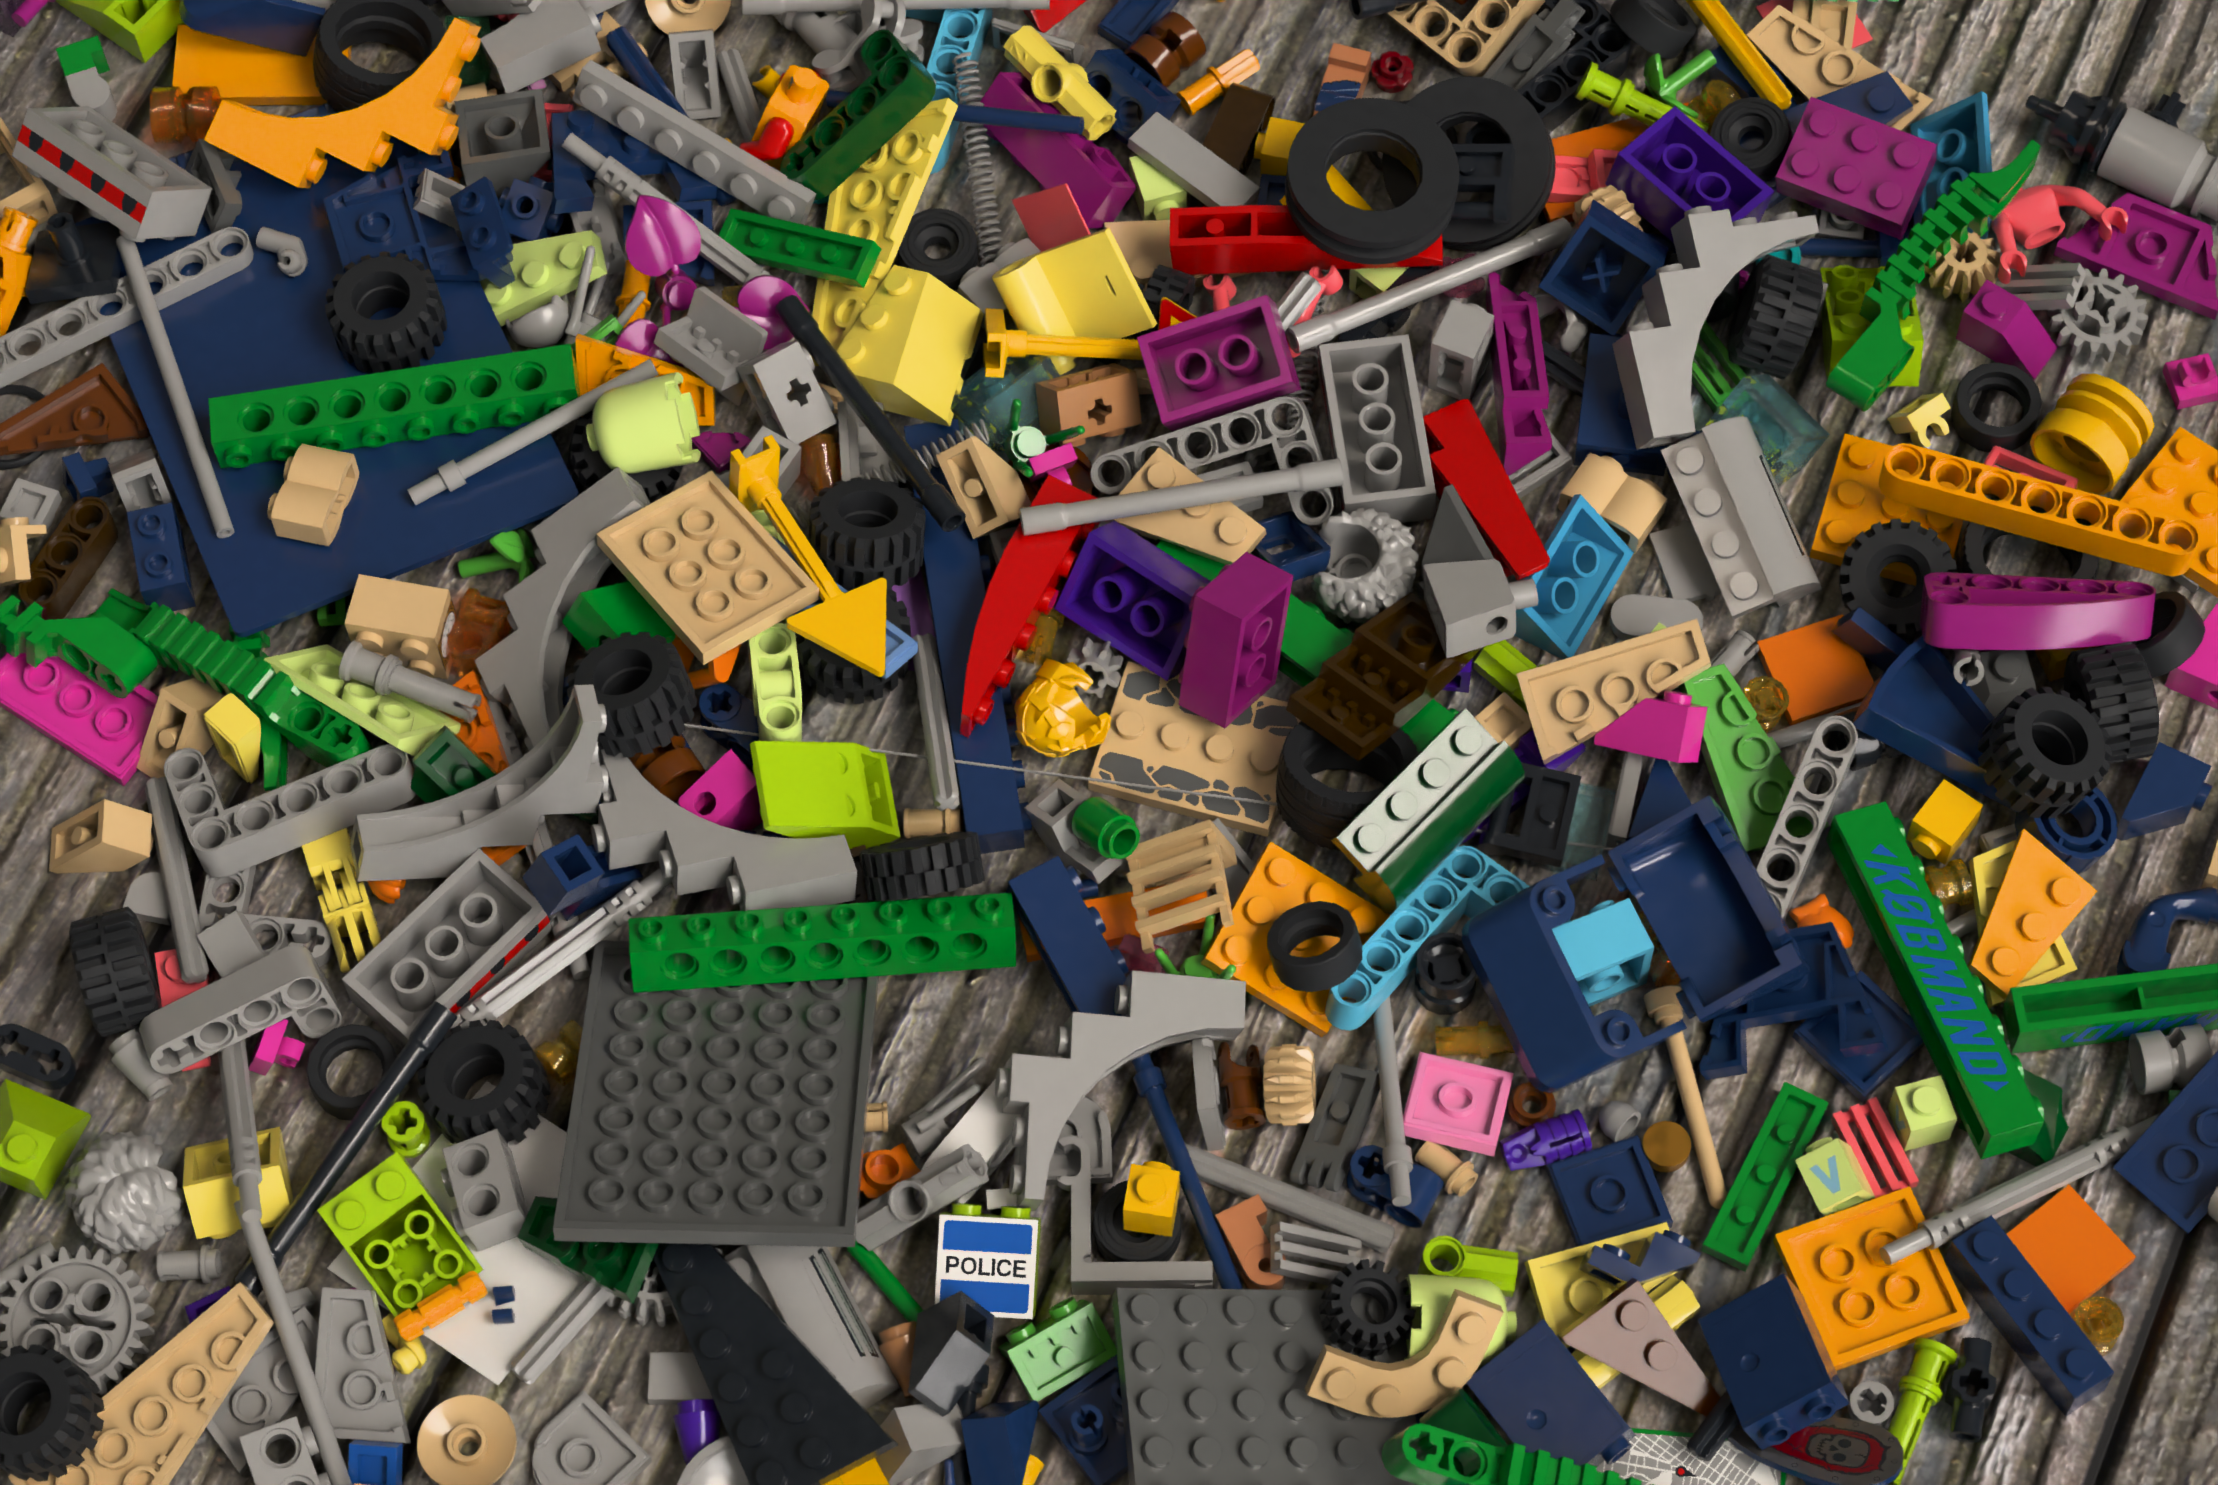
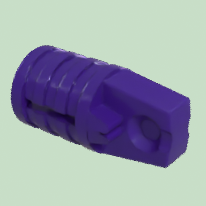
[1499,1109,1592,1171]

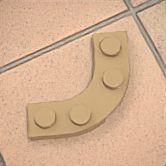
[1305,1289,1504,1418]

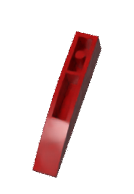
[1169,205,1443,275]
[960,475,1100,738]

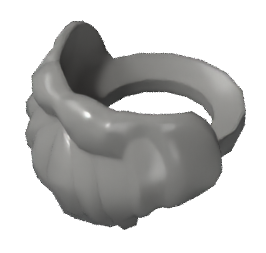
[1533,292,1590,353]

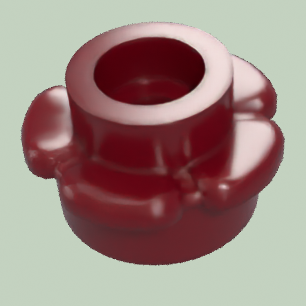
[1371,51,1414,93]

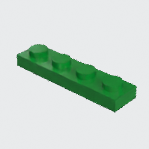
[718,208,881,288]
[1701,1082,1829,1272]

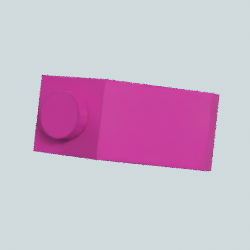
[1594,690,1708,763]

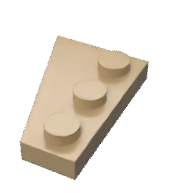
[1103,447,1267,565]

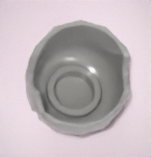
[505,294,572,348]

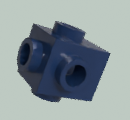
[499,176,566,242]

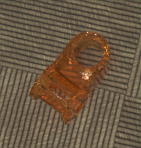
[448,587,512,679]

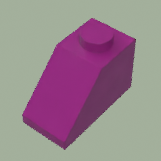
[1956,280,2057,381]

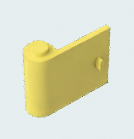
[992,228,1157,377]

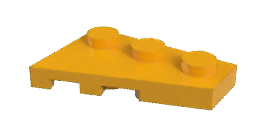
[575,334,716,426]
[1968,829,2097,999]

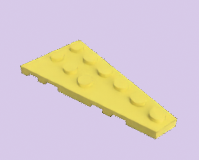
[809,98,958,366]

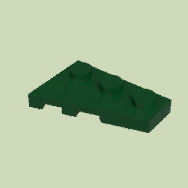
[517,1196,659,1304]

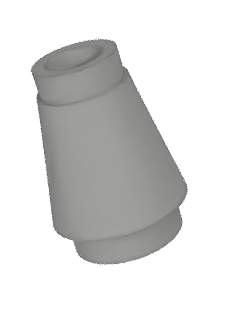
[109,1027,174,1101]

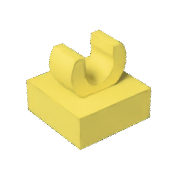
[1887,393,1951,448]

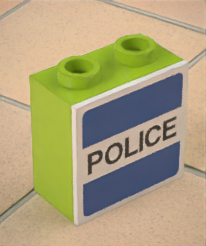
[934,1203,1041,1319]

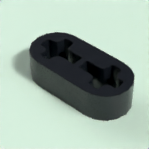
[0,1023,76,1090]

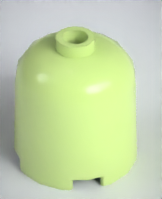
[586,372,701,474]
[1404,1274,1517,1372]

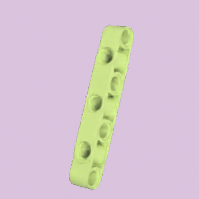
[747,509,802,742]

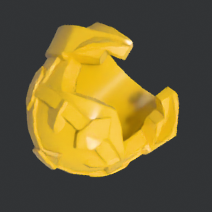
[1014,658,1111,758]

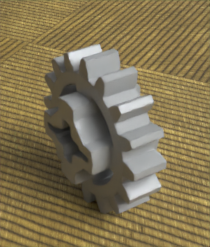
[2047,268,2148,363]

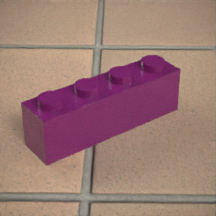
[980,72,1137,228]

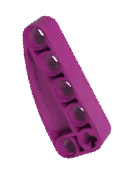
[1920,572,2156,650]

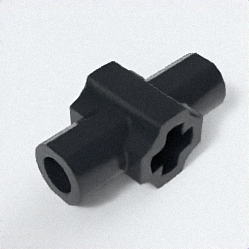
[1945,1337,1996,1443]

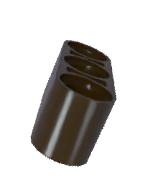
[1203,82,1276,176]
[18,496,118,620]

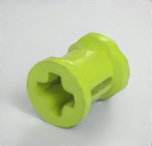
[381,1101,431,1158]

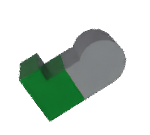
[56,35,117,121]

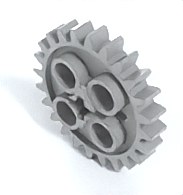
[0,1245,155,1403]

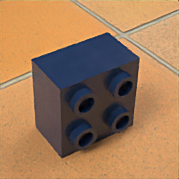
[1538,199,1669,336]

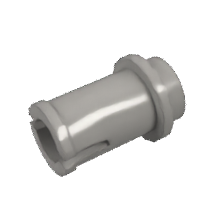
[157,1244,222,1284]

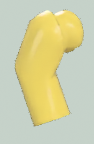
[382,1313,427,1375]

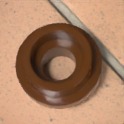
[1507,1082,1556,1128]

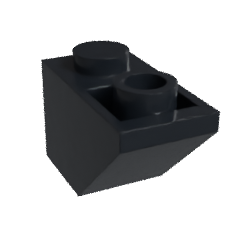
[908,1291,995,1417]

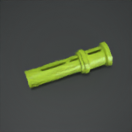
[1574,62,1709,132]
[1887,1338,1958,1485]

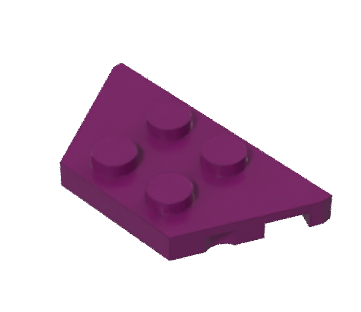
[2053,192,2218,320]

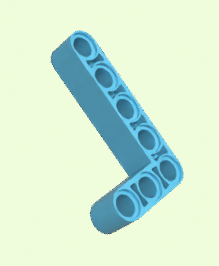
[906,8,993,174]
[1325,845,1530,1031]

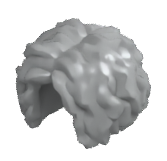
[1311,508,1418,624]
[64,1131,187,1254]

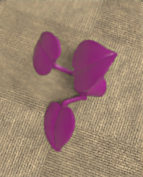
[614,195,810,367]

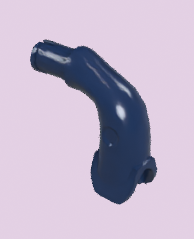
[2117,887,2218,975]

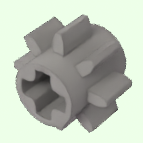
[1067,638,1124,698]

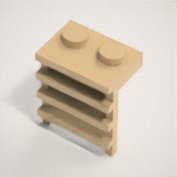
[1126,819,1237,954]

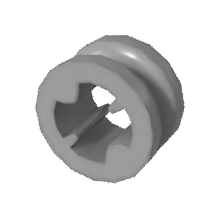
[1847,1381,1894,1427]

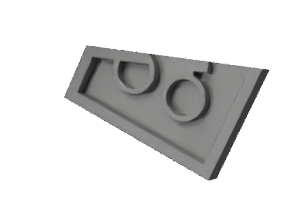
[310,1287,411,1443]
[206,1306,319,1476]

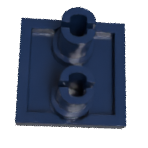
[1038,1354,1128,1485]

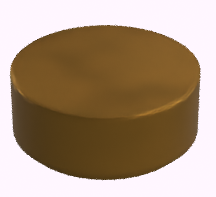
[1642,1121,1691,1172]

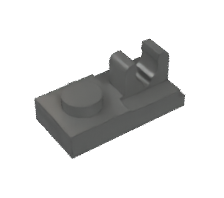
[185,139,242,233]

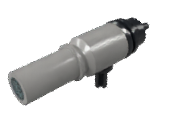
[2025,90,2218,222]

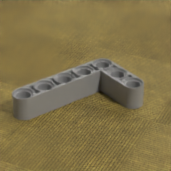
[1090,395,1336,525]
[1756,715,1858,921]
[163,744,416,878]

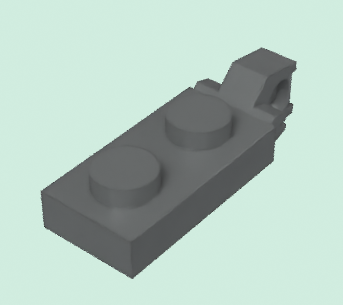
[1482,0,1585,91]

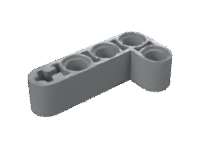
[139,945,342,1074]

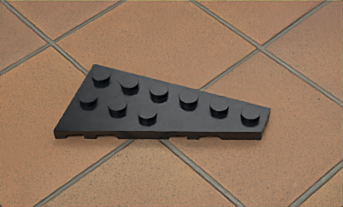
[653,1243,899,1485]

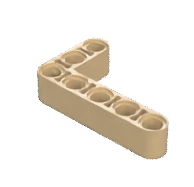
[1384,0,1545,77]

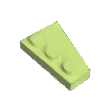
[479,230,607,327]

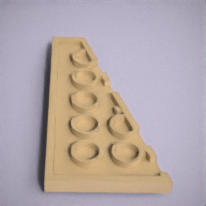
[8,1282,275,1485]

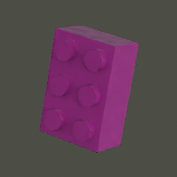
[1776,97,1937,240]
[1137,295,1301,432]
[1178,552,1293,729]

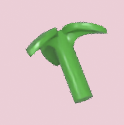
[1643,49,1717,118]
[458,527,536,584]

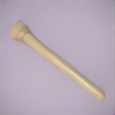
[1644,986,1728,1209]

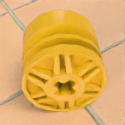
[2030,374,2154,496]

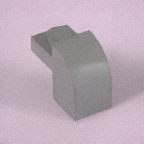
[1024,779,1127,884]

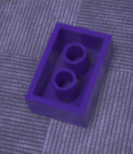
[1605,106,1774,243]
[1054,520,1211,681]

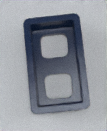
[1251,511,1331,582]

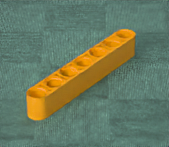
[1879,443,2200,576]

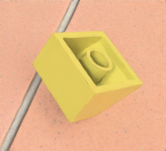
[183,1126,293,1239]

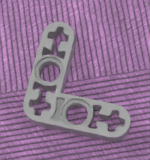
[198,865,334,967]

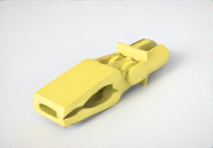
[302,828,382,973]

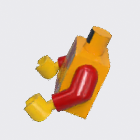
[725,65,830,172]

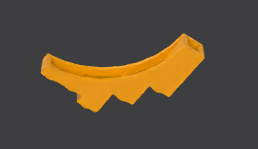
[204,17,481,188]

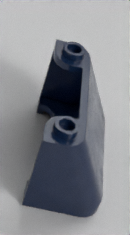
[1607,795,1812,1023]

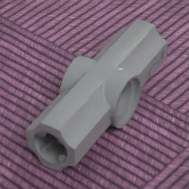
[856,1144,989,1251]

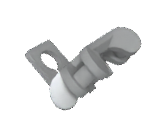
[812,0,936,92]

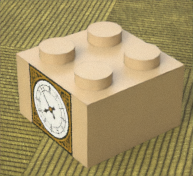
[344,574,461,679]

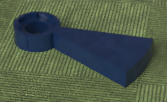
[1852,636,2118,874]

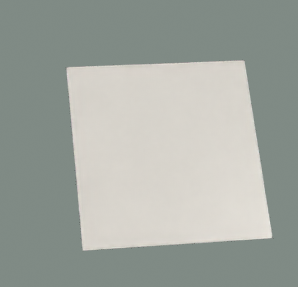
[327,1081,585,1385]

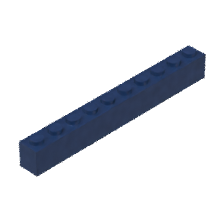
[904,419,1032,854]

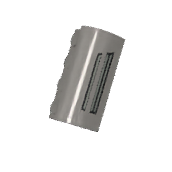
[1660,416,1822,619]
[724,1245,900,1409]

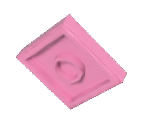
[1403,1052,1514,1156]

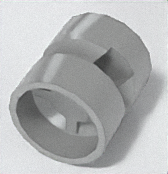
[2128,1024,2212,1095]

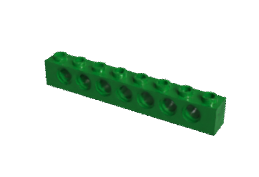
[208,344,580,469]
[628,893,1016,993]

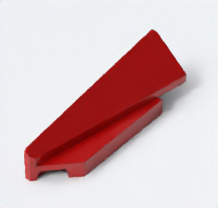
[1423,399,1550,580]

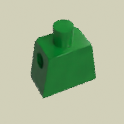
[562,581,676,650]

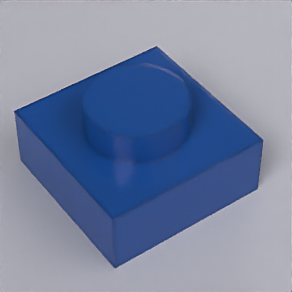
[348,1440,403,1485]

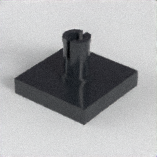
[25,212,123,304]

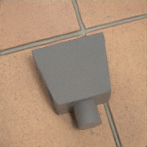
[1423,559,1538,658]

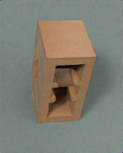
[1035,363,1142,447]

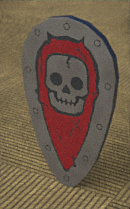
[1727,1417,1904,1485]

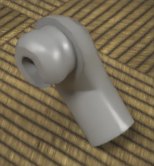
[256,226,308,277]

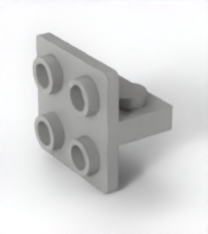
[654,286,768,405]

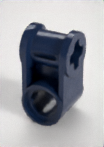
[699,684,760,768]
[1346,1145,1444,1228]

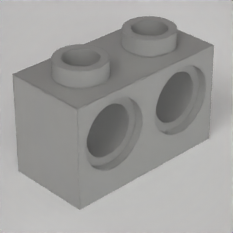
[1428,299,1494,401]
[440,1129,528,1252]
[239,1416,331,1485]

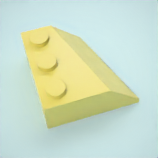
[836,265,984,427]

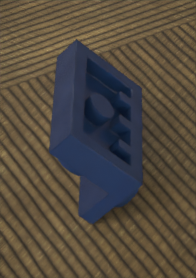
[450,177,515,289]

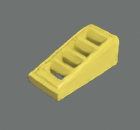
[204,693,261,783]

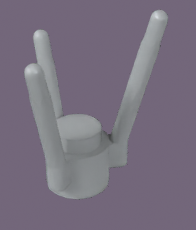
[564,245,646,345]
[901,1057,986,1158]

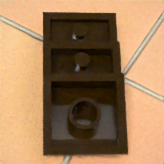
[1286,592,1481,761]

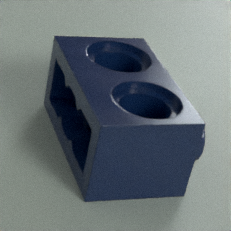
[1085,48,1181,145]
[127,502,196,611]

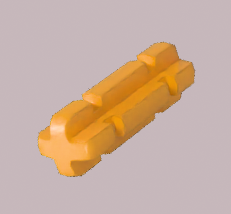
[394,1271,488,1342]

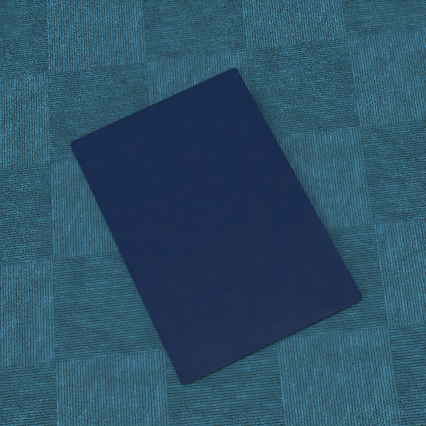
[75,136,579,638]

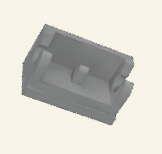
[569,179,628,275]
[837,401,893,482]

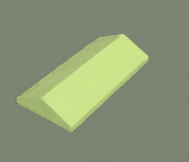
[264,644,461,757]

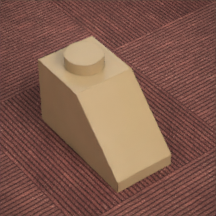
[935,436,1031,539]
[136,677,225,778]
[49,799,154,874]

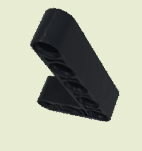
[1465,0,1631,144]

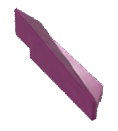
[1486,272,1552,476]

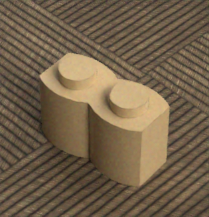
[267,444,360,546]
[1558,453,1667,554]

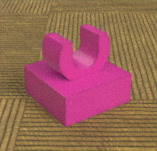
[2162,353,2218,410]
[1026,443,1078,486]
[248,1019,305,1076]

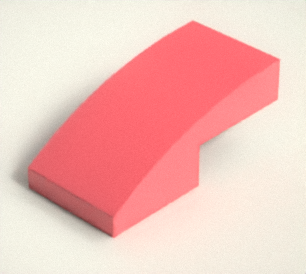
[1547,149,1620,203]

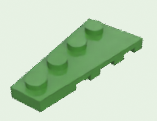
[1679,664,1830,854]

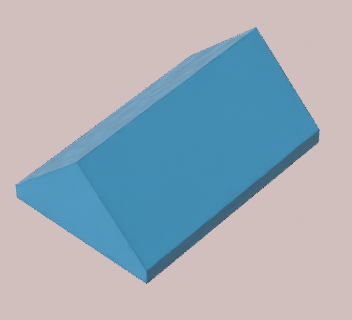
[1910,91,1992,239]
[1514,494,1634,659]

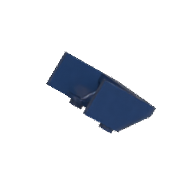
[179,0,326,57]
[1462,854,1687,1093]

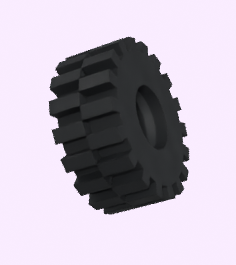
[1839,519,1957,639]
[860,831,985,901]

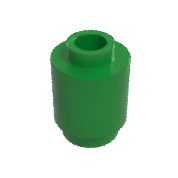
[1071,797,1140,859]

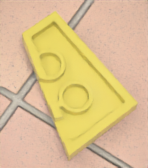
[1969,840,2077,1009]

